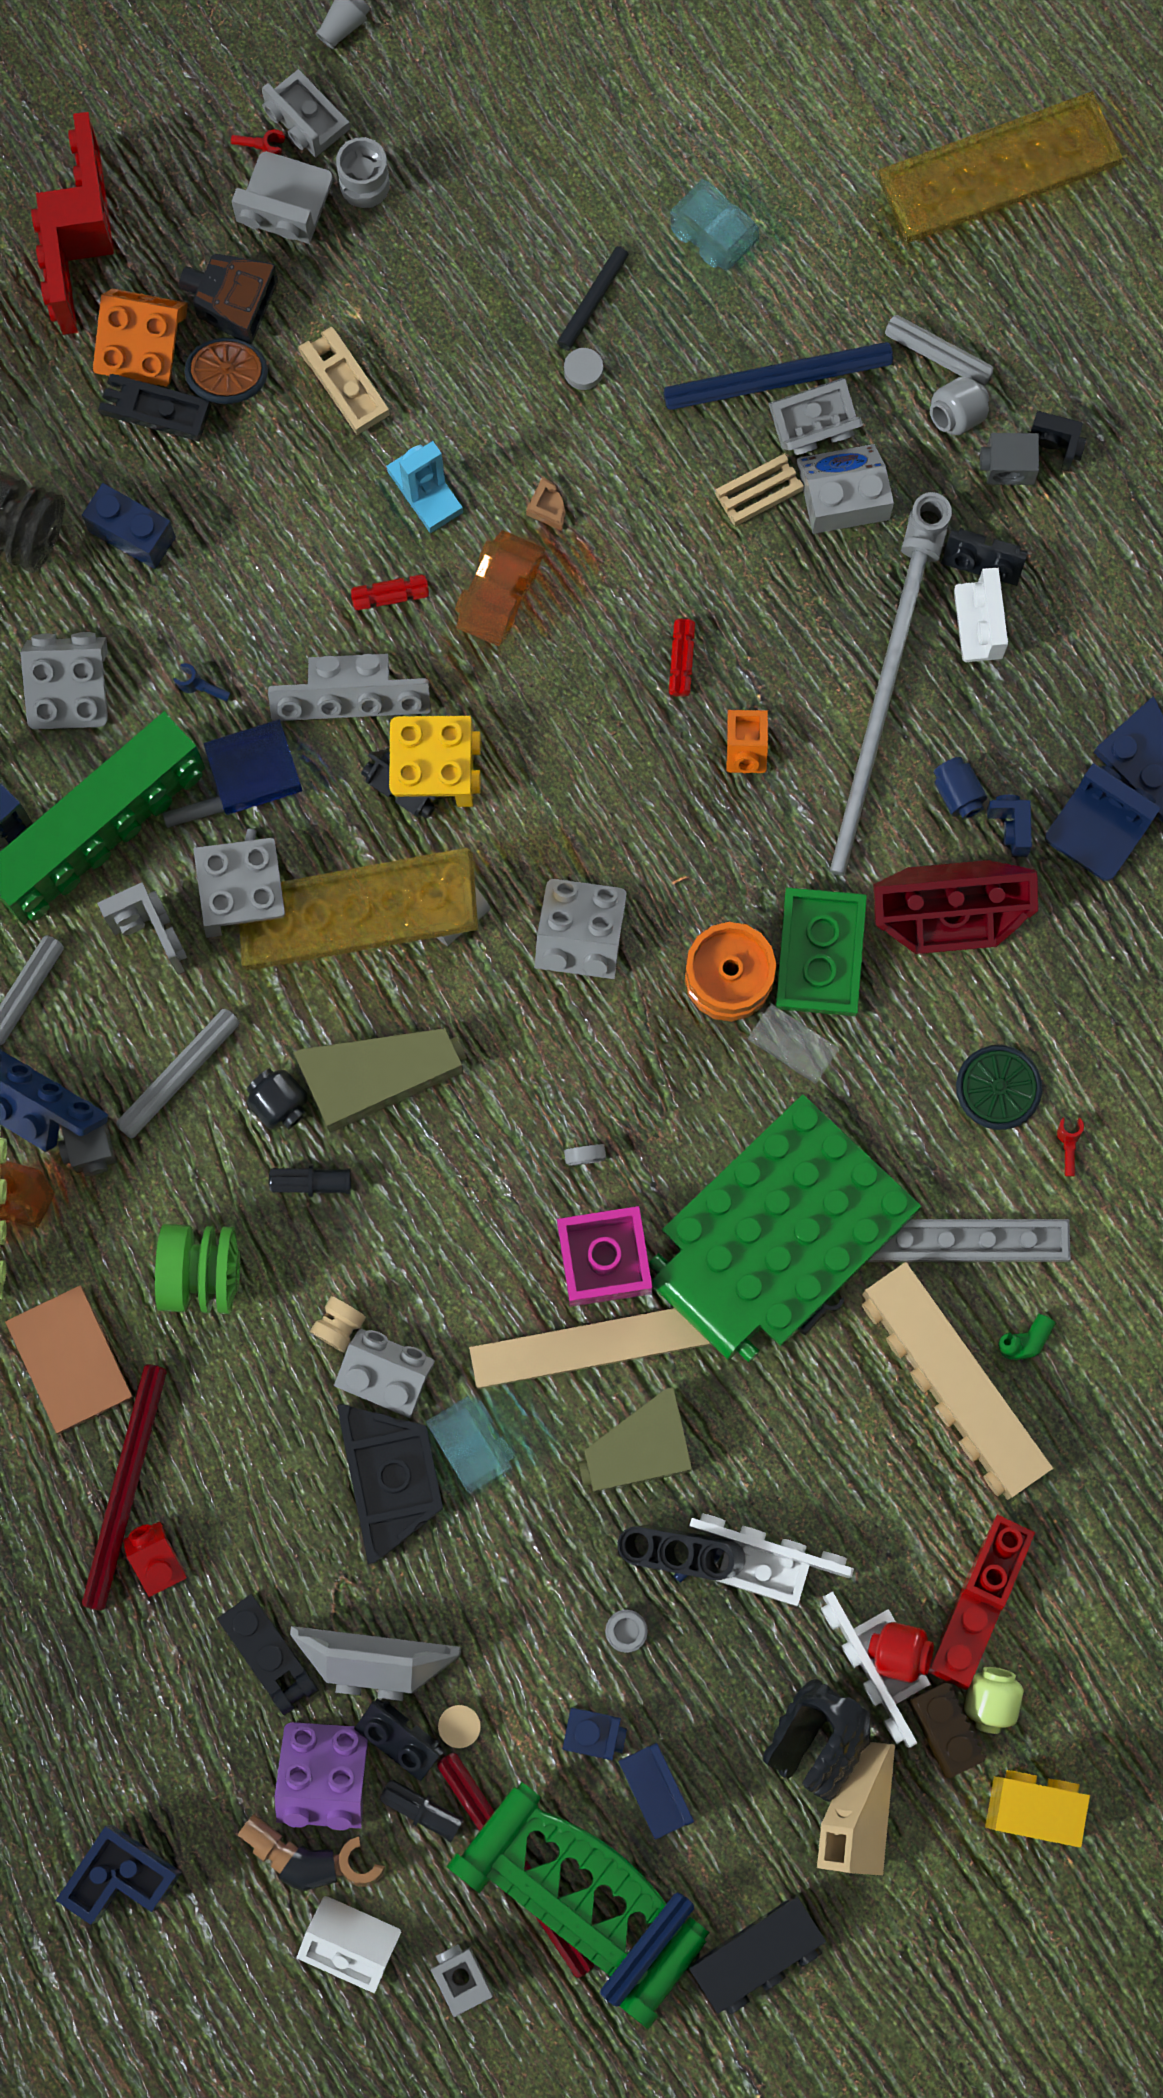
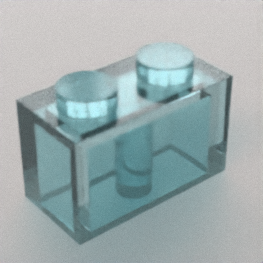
[426,1396,515,1496]

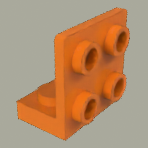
[93,288,188,387]

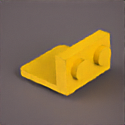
[389,716,481,807]

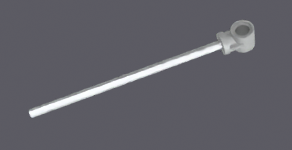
[829,492,952,876]

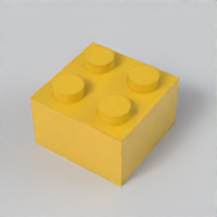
[985,1770,1090,1848]

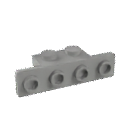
[268,654,431,721]

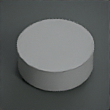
[564,348,603,390]
[564,1144,606,1166]
[605,1610,648,1653]

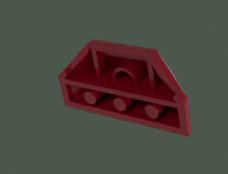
[873,860,1038,954]

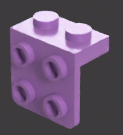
[275,1722,368,1830]

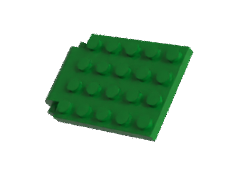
[648,1094,922,1363]

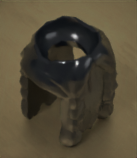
[763,1679,871,1802]

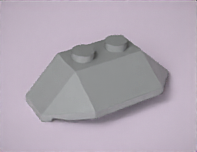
[290,1626,461,1701]

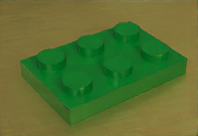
[775,887,867,1016]

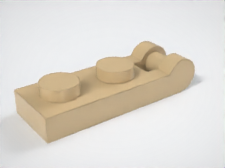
[298,327,390,435]

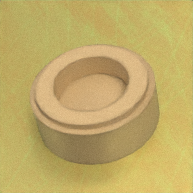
[438,1705,481,1748]

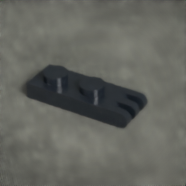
[98,374,211,442]

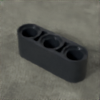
[617,1525,746,1580]

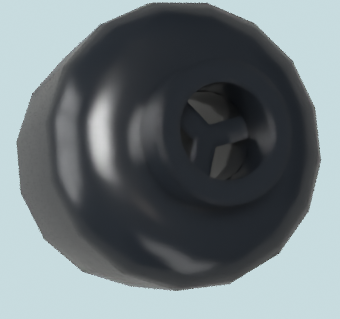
[246,1068,307,1130]

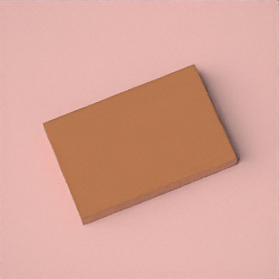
[5,1285,134,1435]

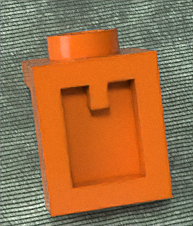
[726,710,768,773]

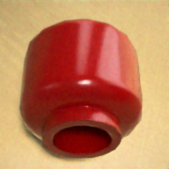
[868,1622,934,1683]

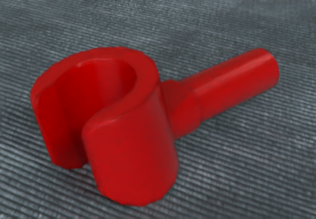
[231,129,285,155]
[1057,1117,1084,1177]

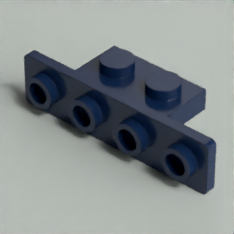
[0,1049,108,1152]

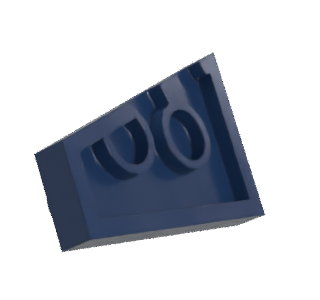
[1094,696,1163,823]

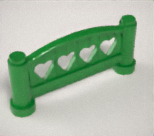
[446,1782,710,2030]

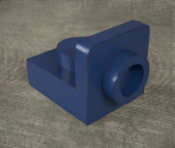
[987,795,1032,857]
[562,1708,627,1761]

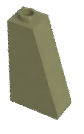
[293,1028,467,1133]

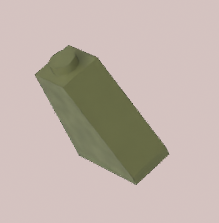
[578,1387,692,1494]

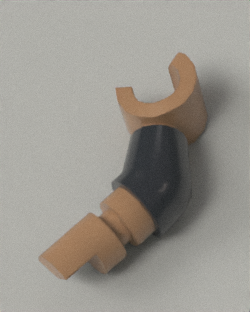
[238,1814,386,1891]

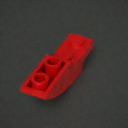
[928,1515,1036,1690]

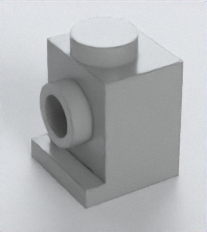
[431,1944,494,2017]

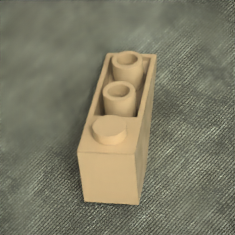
[817,1742,895,1875]

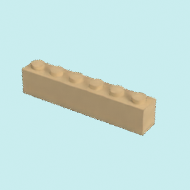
[862,1262,1053,1500]

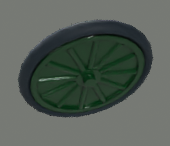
[956,1045,1042,1130]

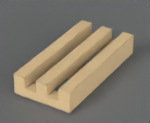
[715,453,804,527]

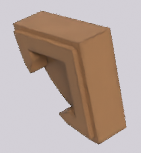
[526,476,565,531]

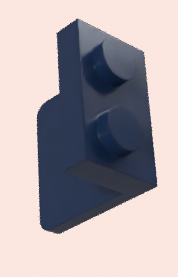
[1045,763,1161,881]

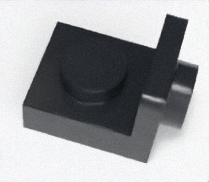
[1030,410,1087,472]

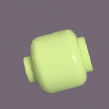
[964,1667,1024,1734]

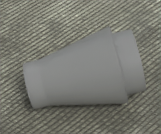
[316,0,370,49]

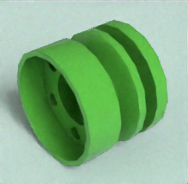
[155,1224,241,1314]

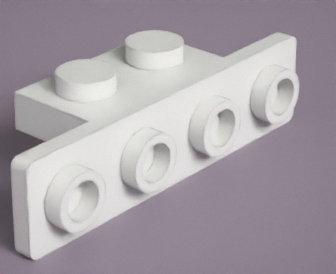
[688,1513,854,1606]
[821,1592,931,1748]

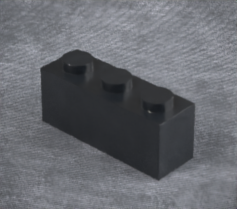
[689,1894,826,2015]

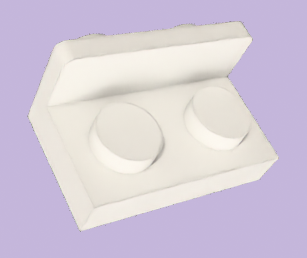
[954,567,1008,662]

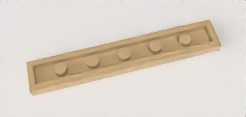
[469,1308,712,1389]

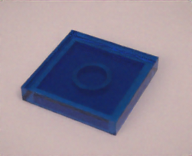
[203,719,303,815]

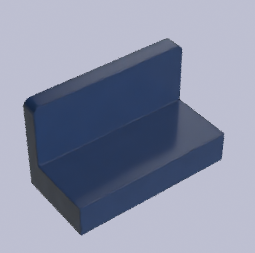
[618,1743,694,1840]

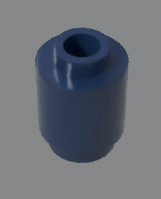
[933,757,988,820]

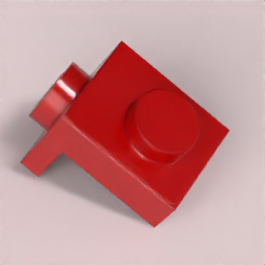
[123,1521,187,1597]

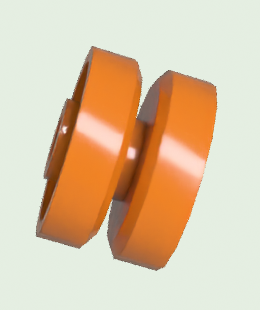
[685,922,776,1022]

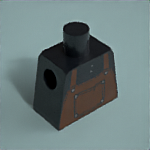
[179,254,278,345]

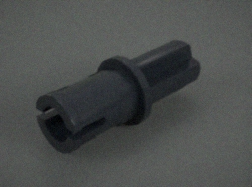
[269,1164,351,1197]
[380,1780,464,1843]

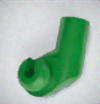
[998,1313,1056,1361]

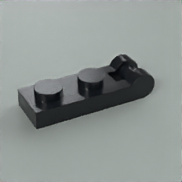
[217,1594,319,1716]

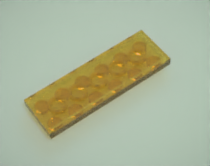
[877,91,1123,244]
[239,848,479,971]

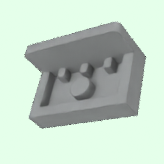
[262,69,350,158]
[768,378,863,455]
[334,1329,435,1418]

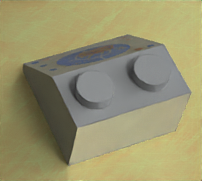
[797,444,894,534]

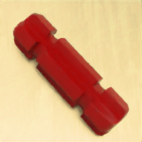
[351,574,429,610]
[669,618,695,697]

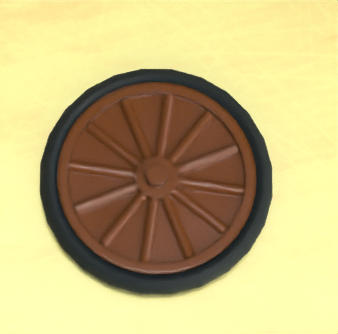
[184,338,268,404]

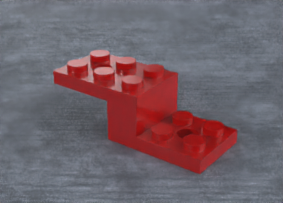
[31,112,114,335]

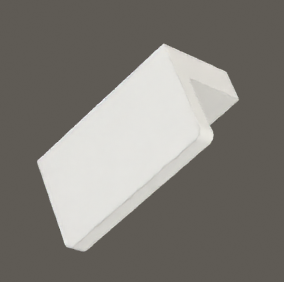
[297,1896,401,1994]

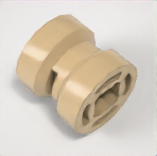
[309,1296,366,1353]

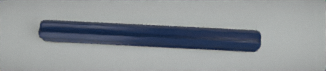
[663,342,893,410]

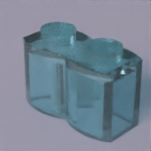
[670,179,759,271]

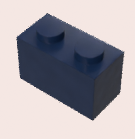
[81,483,176,569]

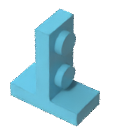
[386,441,463,533]

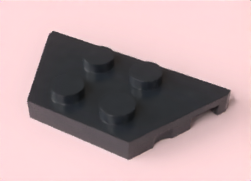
[337,1404,443,1565]

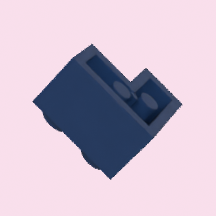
[55,1824,182,1925]

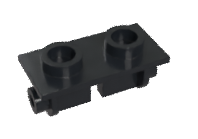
[941,528,1028,586]
[361,749,445,819]
[354,1698,444,1782]

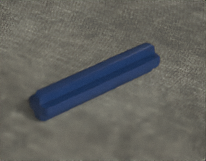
[600,1892,695,2007]

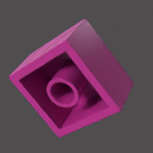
[557,1206,652,1307]

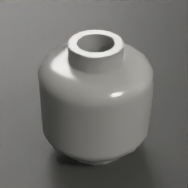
[930,377,989,435]

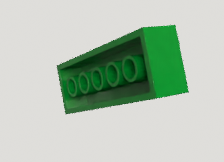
[0,711,205,925]

